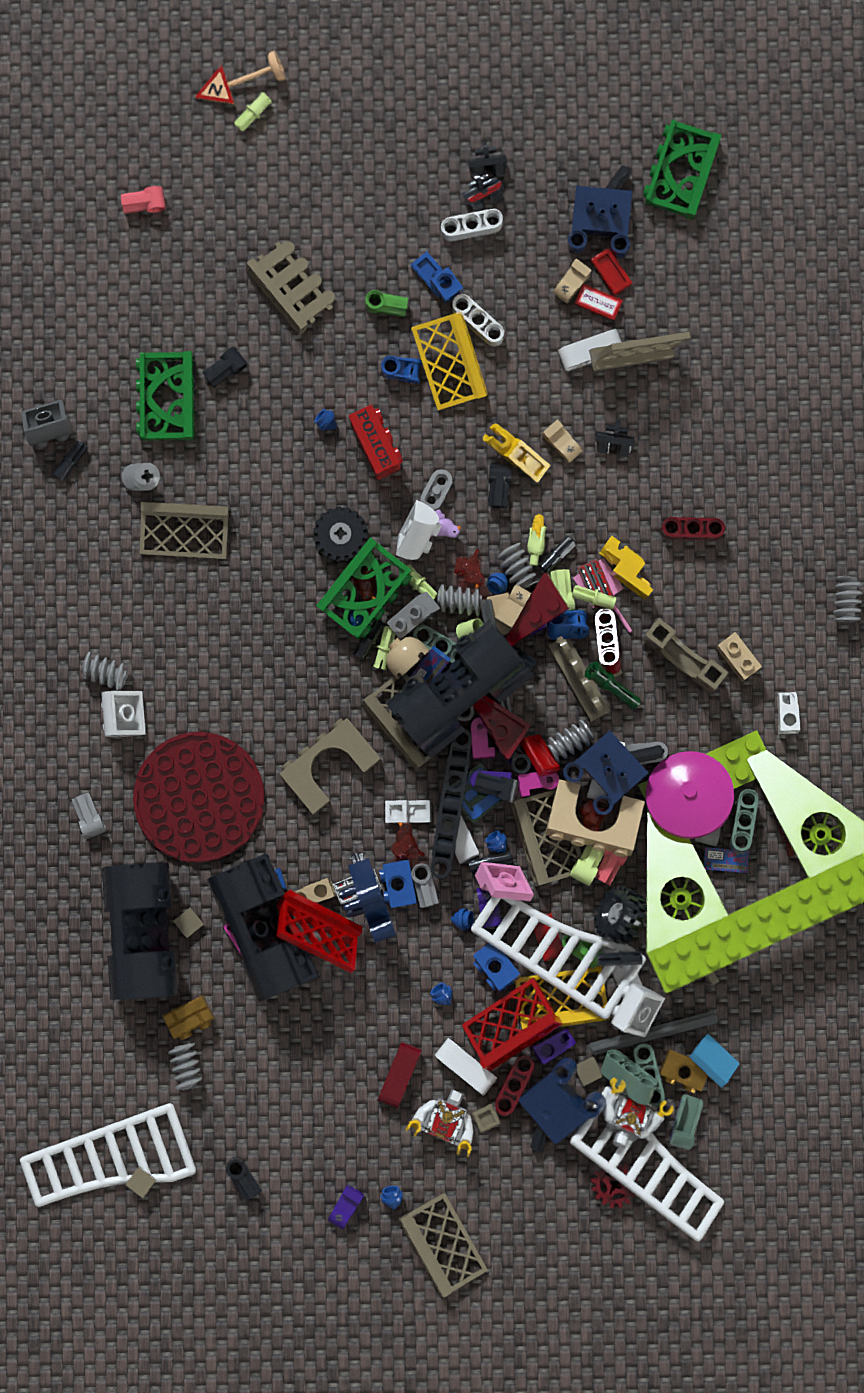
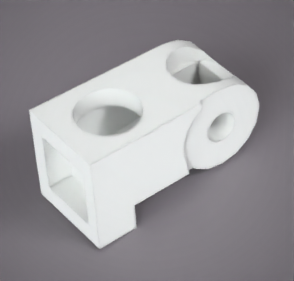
[777,692,800,735]

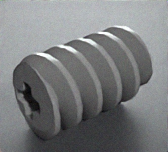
[122,463,160,491]
[497,542,539,589]
[833,576,864,622]
[437,584,482,616]
[81,652,130,691]
[547,720,596,764]
[168,1043,203,1091]

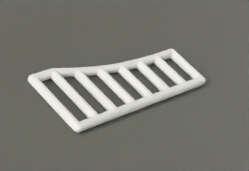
[471,897,646,1019]
[570,1086,724,1241]
[20,1103,196,1207]

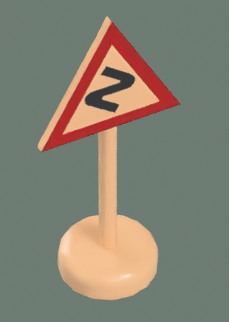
[194,51,286,104]

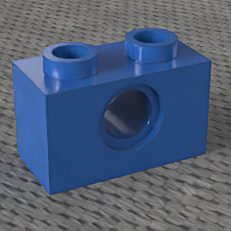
[379,860,417,908]
[473,943,522,992]

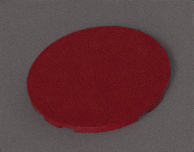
[133,732,264,863]

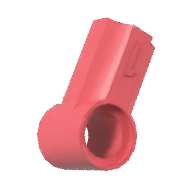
[121,186,165,214]
[595,850,628,886]

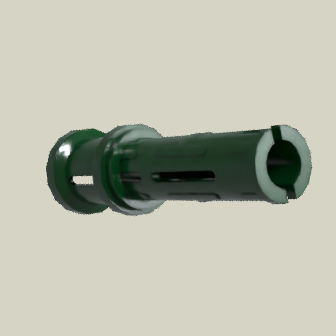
[585,662,641,709]

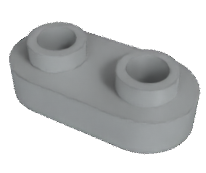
[421,469,452,511]

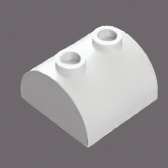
[396,500,441,560]
[101,691,146,737]
[612,982,665,1037]

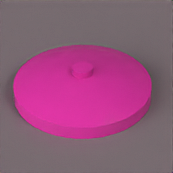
[646,751,734,839]

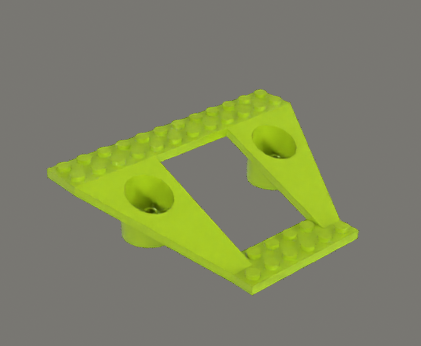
[638,730,864,993]

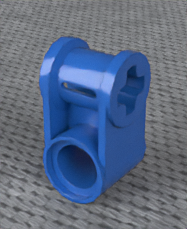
[381,356,423,384]
[547,610,589,640]

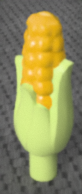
[527,514,546,566]

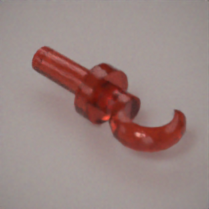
[779,826,793,857]

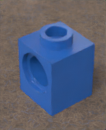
[430,267,463,305]

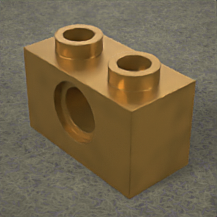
[659,1049,708,1093]

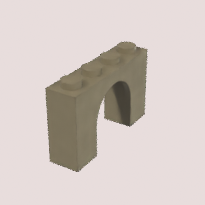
[642,618,729,694]
[280,718,381,815]

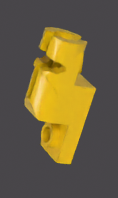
[483,423,551,483]
[599,536,653,600]

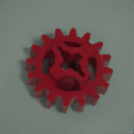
[591,1160,638,1208]

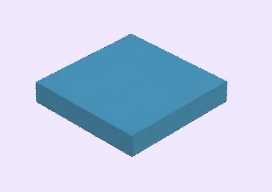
[690,1033,740,1087]

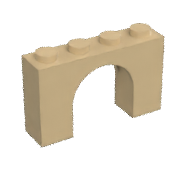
[545,779,645,857]

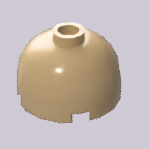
[386,637,429,679]

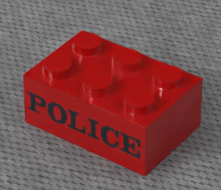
[348,404,403,481]

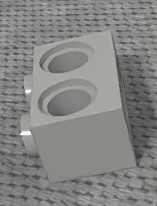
[387,592,440,640]

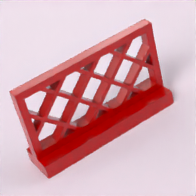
[277,889,363,973]
[462,978,563,1071]

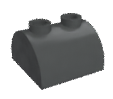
[21,399,72,448]

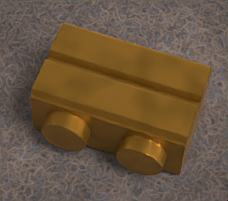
[162,995,215,1041]

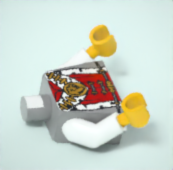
[603,1077,673,1148]
[405,1089,474,1157]

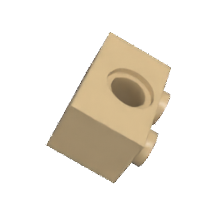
[716,632,762,682]

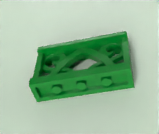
[642,119,721,220]
[136,351,194,441]
[316,537,413,640]

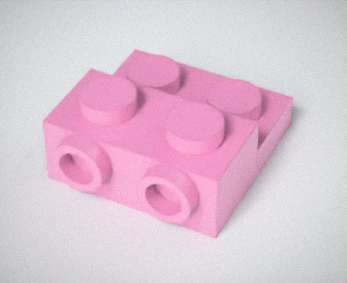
[475,862,534,901]

